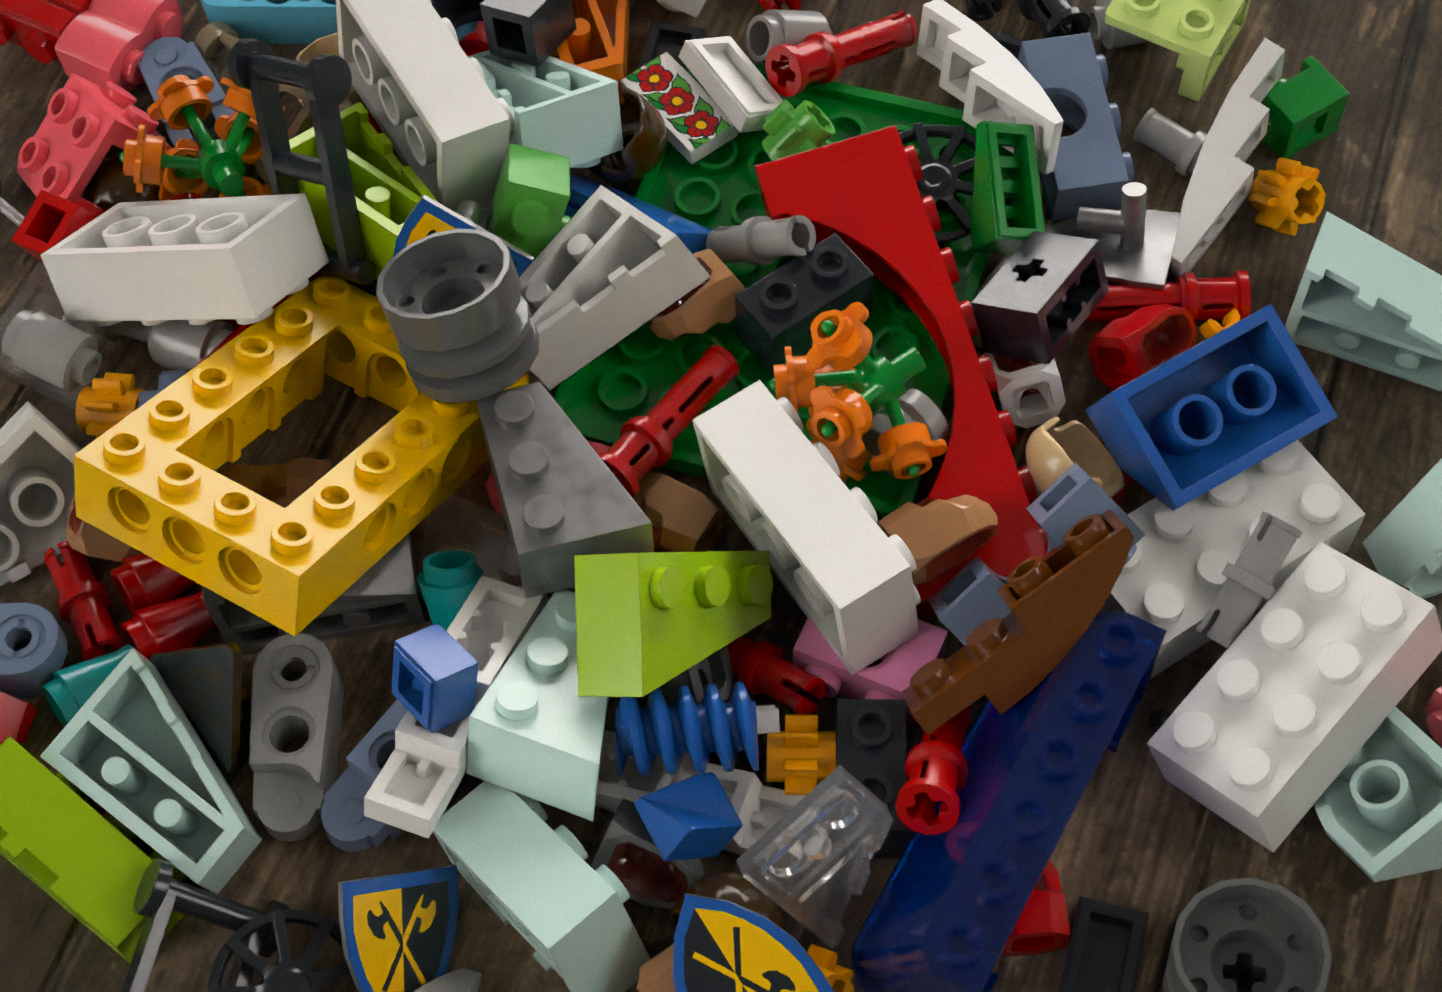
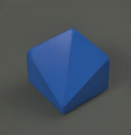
[391,624,479,733]
[634,772,743,861]

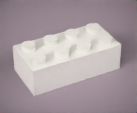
[335,0,515,212]
[40,193,329,326]
[692,380,921,675]
[1094,440,1366,682]
[1147,541,1442,853]

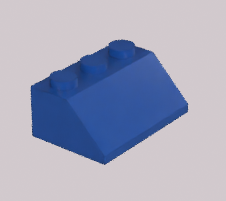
[1085,304,1338,511]

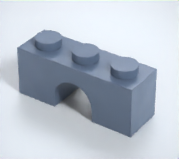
[1018,32,1134,221]
[929,462,1146,646]

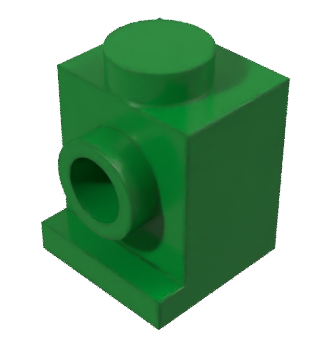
[1260,56,1350,158]

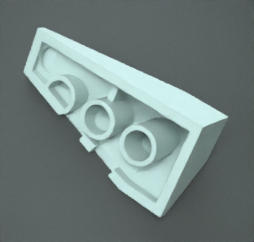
[1313,706,1442,883]

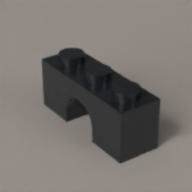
[431,0,577,67]

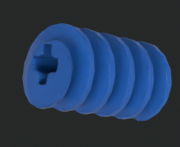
[615,682,759,777]

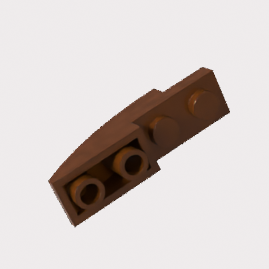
[902,509,1135,735]

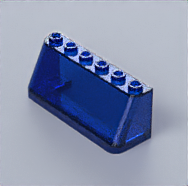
[851,611,1167,992]

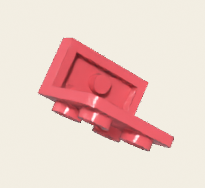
[17,73,172,202]

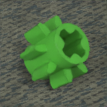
[762,99,835,161]

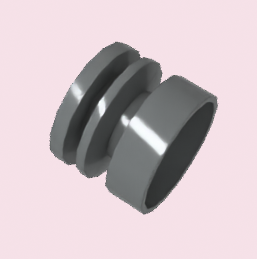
[376,228,539,403]
[1162,878,1332,992]

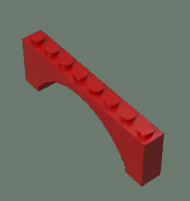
[755,125,1048,622]

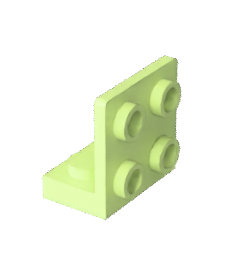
[1104,0,1251,102]

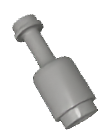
[91,320,234,370]

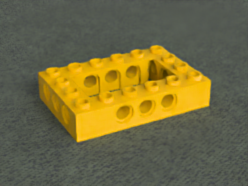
[74,273,530,636]

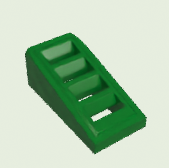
[971,120,1045,254]

